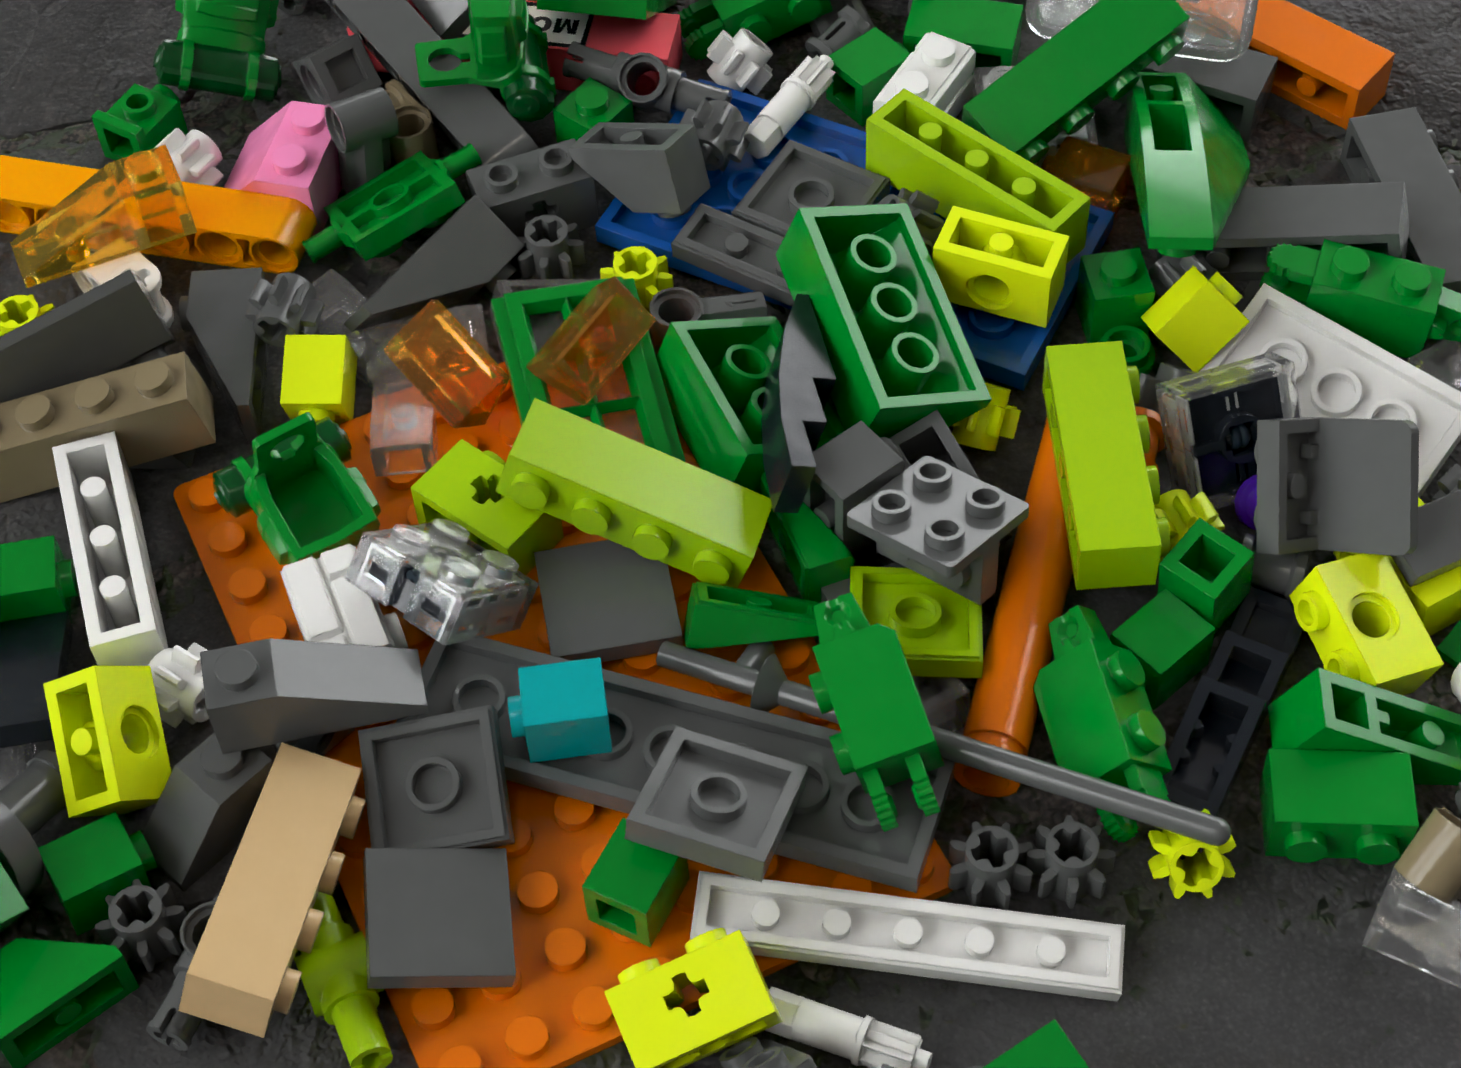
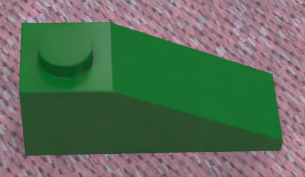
[1268,667,1461,786]

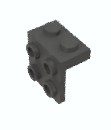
[1254,417,1419,556]

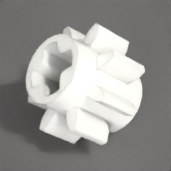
[707,28,773,95]
[151,128,224,186]
[148,642,209,728]

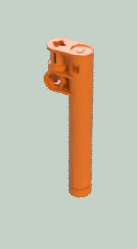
[954,406,1171,797]

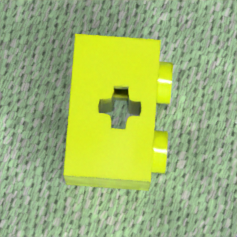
[604,928,783,1068]

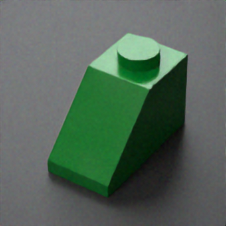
[0,938,139,1068]

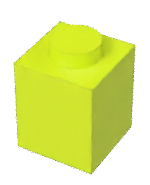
[1141,265,1250,373]
[280,335,358,424]

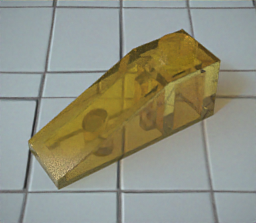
[10,145,197,288]

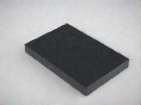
[0,611,73,748]

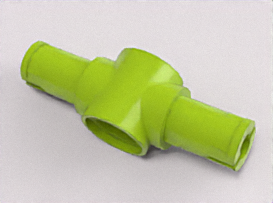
[294,892,393,1068]

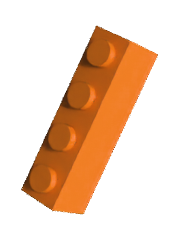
[1176,0,1395,130]

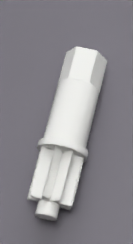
[744,54,836,159]
[765,987,933,1068]

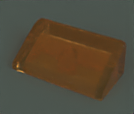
[526,276,656,405]
[384,299,510,428]

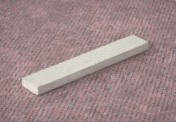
[690,871,1125,1002]

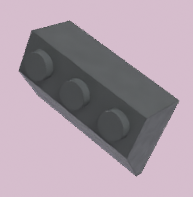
[0,270,176,403]

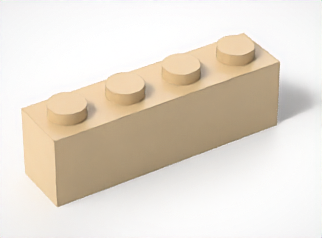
[178,743,366,1038]

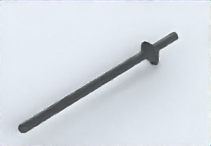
[656,641,1231,846]

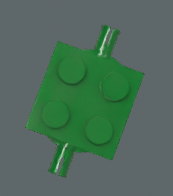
[301,143,482,264]

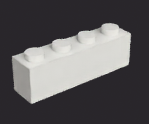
[52,431,168,666]

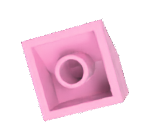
[224,101,342,235]

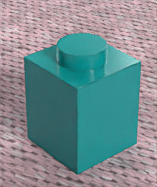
[507,657,613,763]

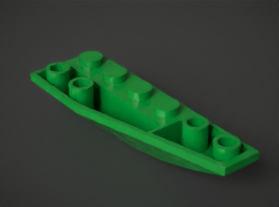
[1124,72,1250,258]

